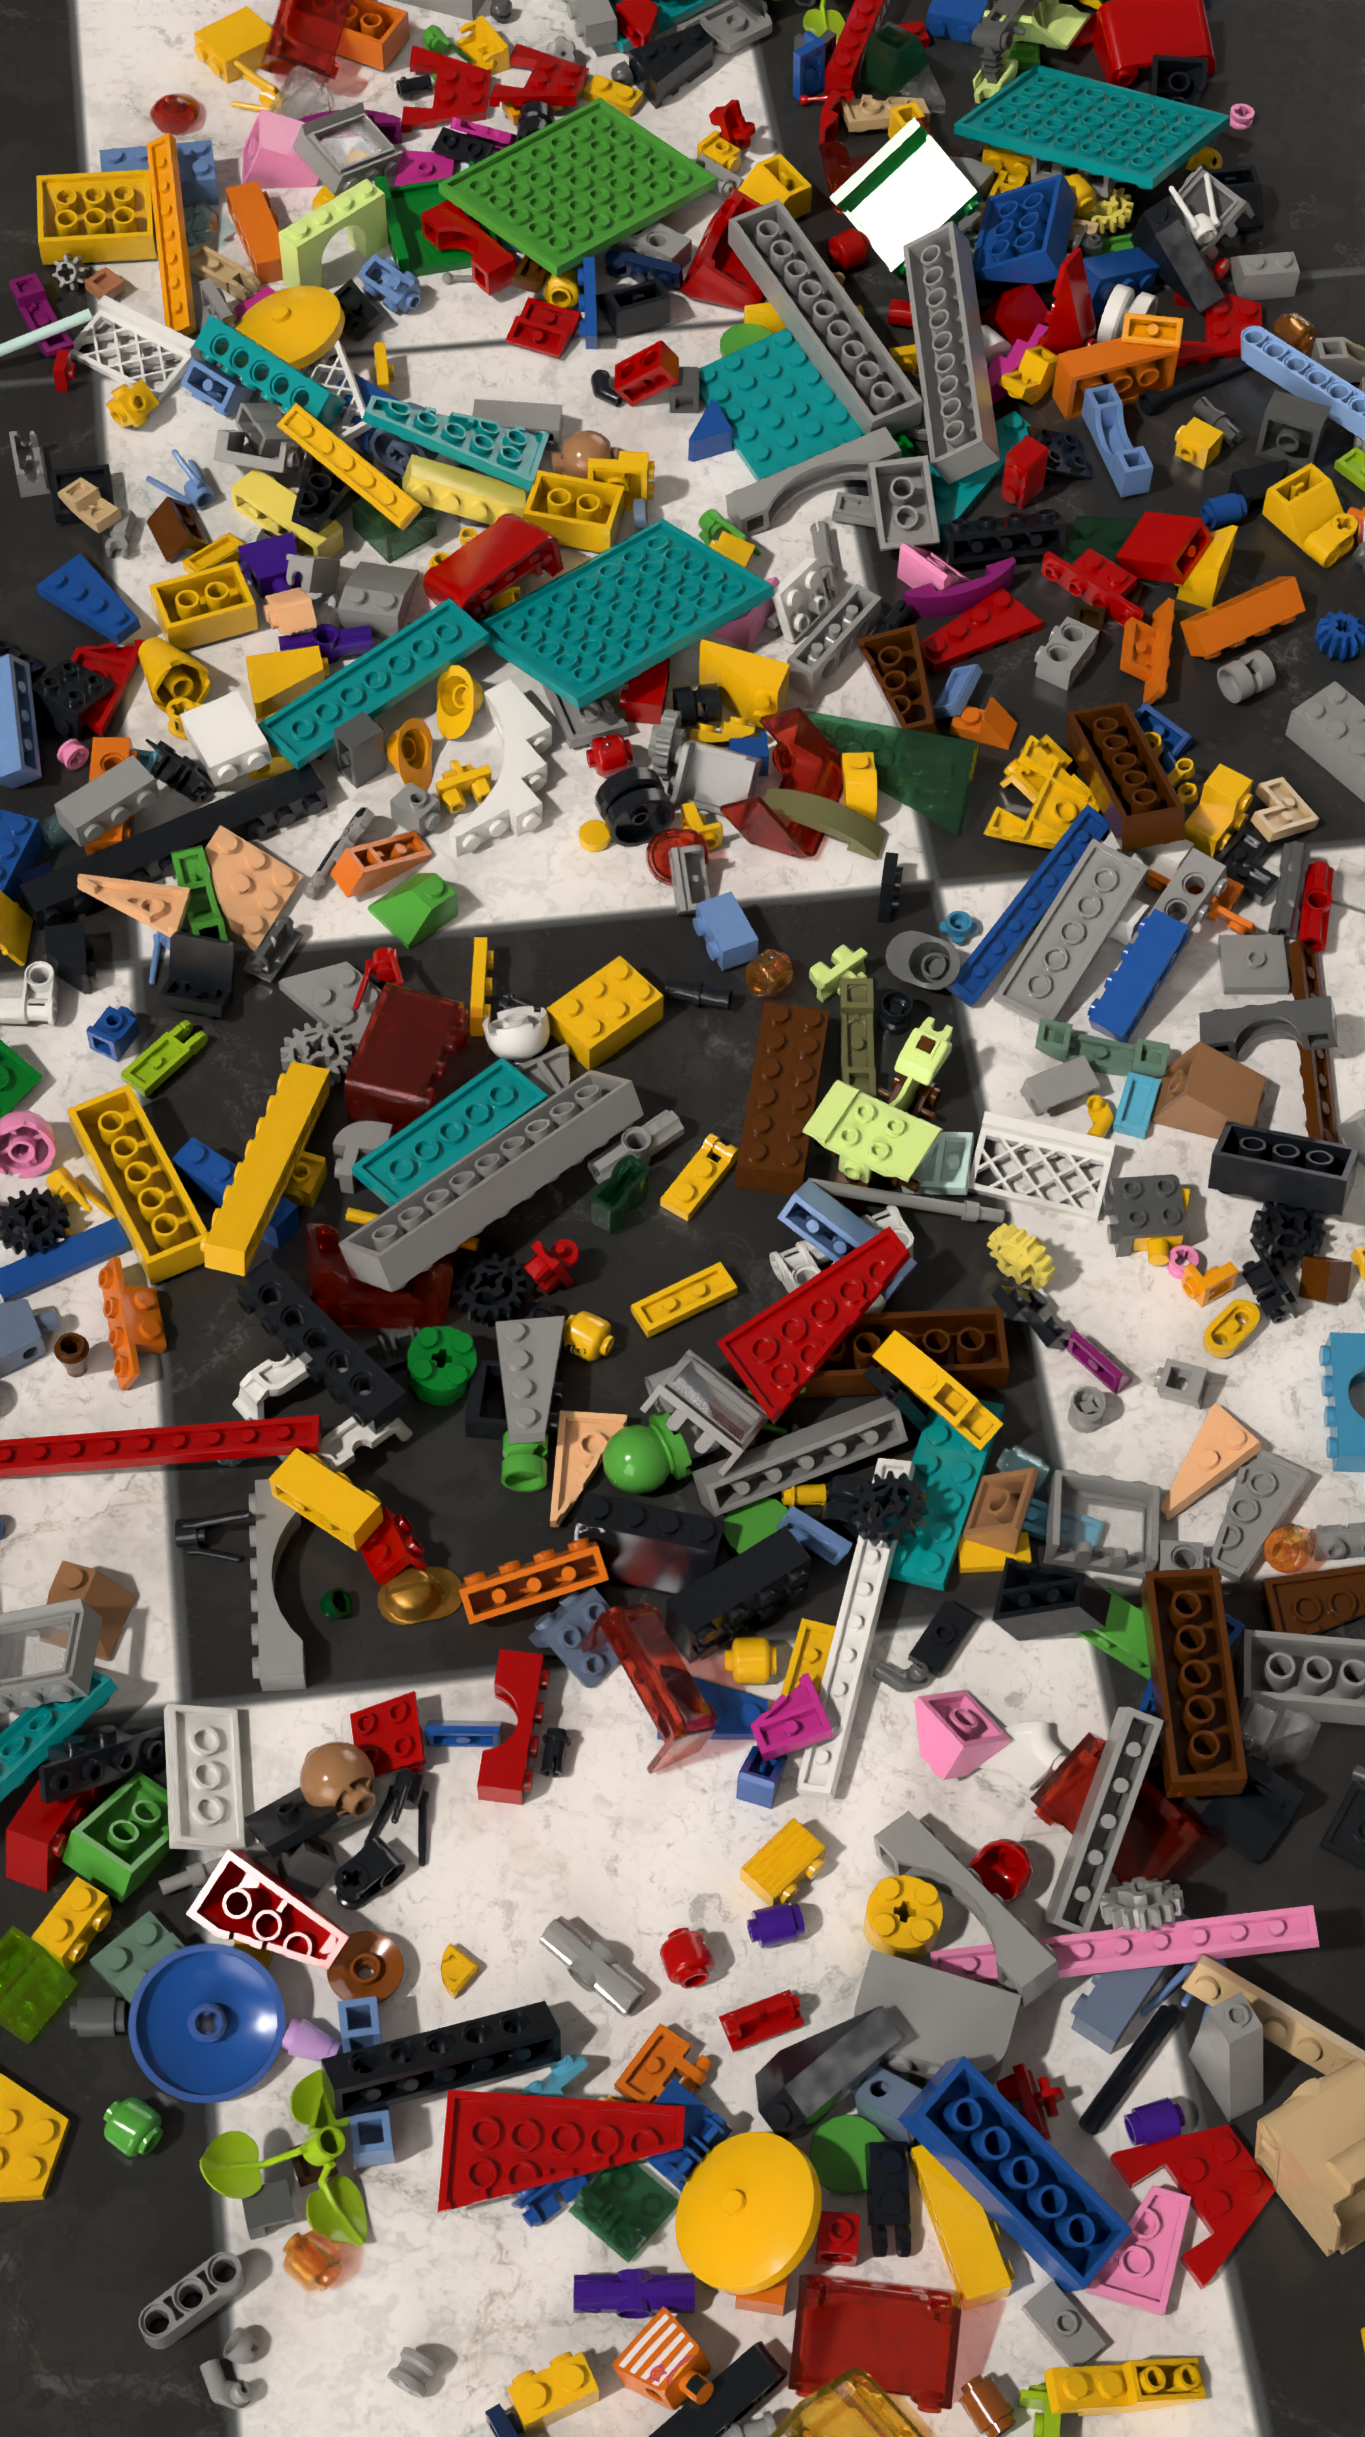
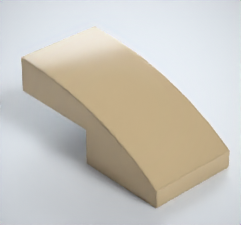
[57,477,122,534]

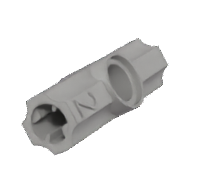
[588,1109,684,1187]
[539,1915,646,2017]

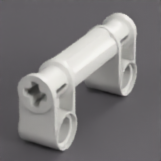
[0,961,59,1025]
[769,1205,914,1293]

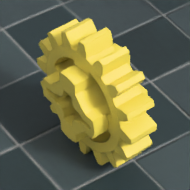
[1074,181,1134,234]
[987,1223,1056,1290]

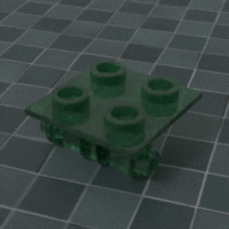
[568,2162,679,2263]

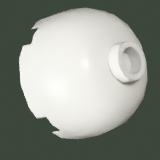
[482,1006,550,1064]

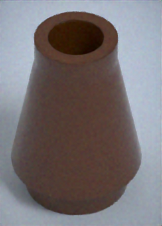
[54,1332,89,1378]

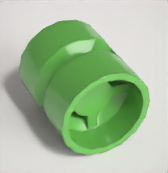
[501,1431,548,1492]

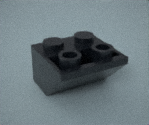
[1196,165,1264,232]
[596,278,670,338]

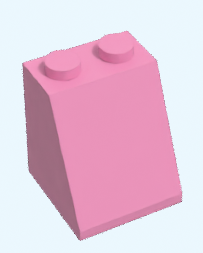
[242,109,327,189]

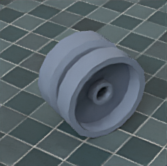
[370,402,439,477]

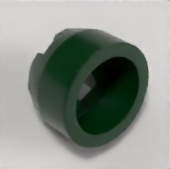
[319,1588,352,1619]

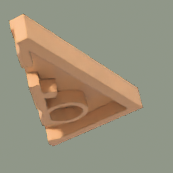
[77,874,191,938]
[1160,1403,1262,1522]
[550,1410,627,1527]

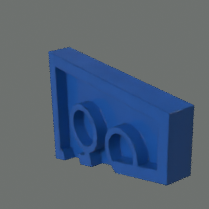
[657,1666,768,1740]

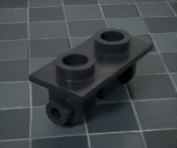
[431,127,493,164]

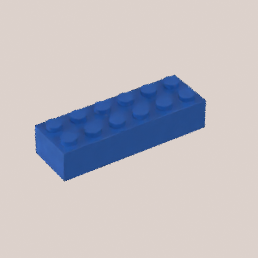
[898,2056,1132,2292]

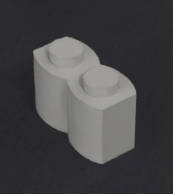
[235,402,295,456]

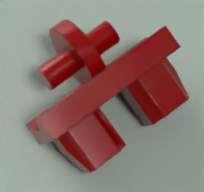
[709,100,756,151]
[523,1239,580,1295]
[996,2063,1066,2140]

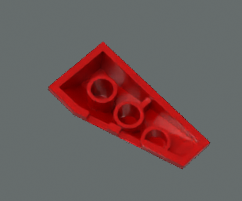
[1037,247,1097,356]
[186,1849,351,1970]

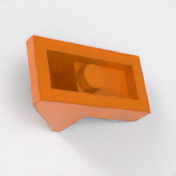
[949,697,1018,750]

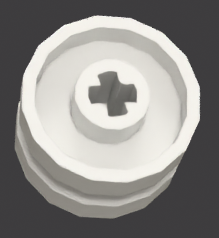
[1097,284,1158,343]

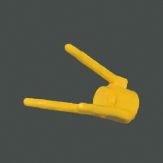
[230,61,288,113]
[46,1168,117,1238]

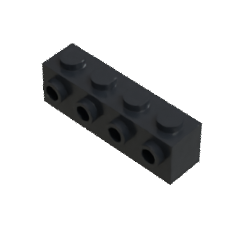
[940,509,1066,565]

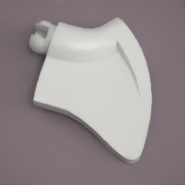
[979,1721,1072,1791]

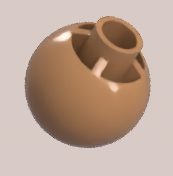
[552,430,619,479]
[300,1741,376,1818]

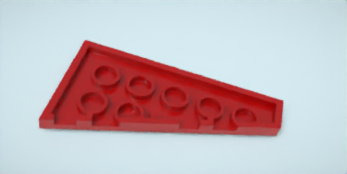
[716,1226,911,1425]
[438,2089,685,2214]

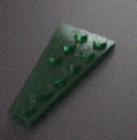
[795,710,980,836]

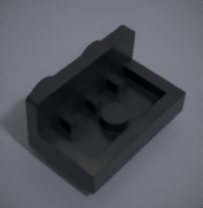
[334,279,385,341]

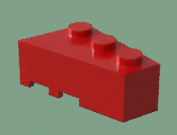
[6,1762,102,1893]

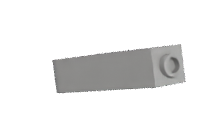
[1188,1992,1263,2123]

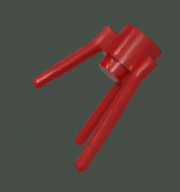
[353,947,404,1014]

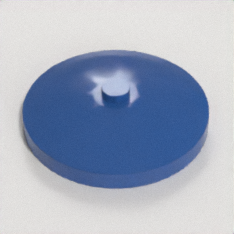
[128,1943,286,2103]

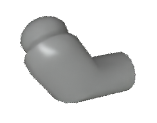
[200,2359,253,2409]

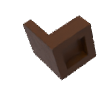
[1299,1256,1352,1302]

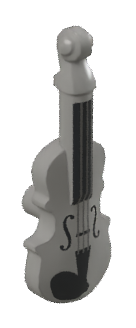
[304,807,374,899]

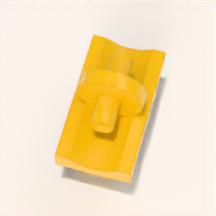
[435,759,492,814]

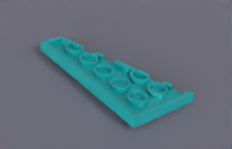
[362,395,550,491]

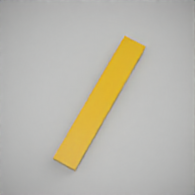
[277,403,423,531]

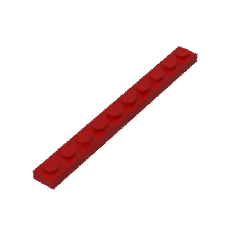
[0,1415,322,1477]

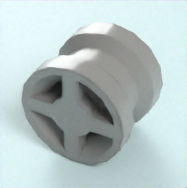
[387,2347,439,2398]

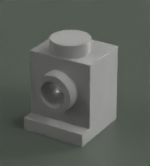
[1154,1358,1211,1410]

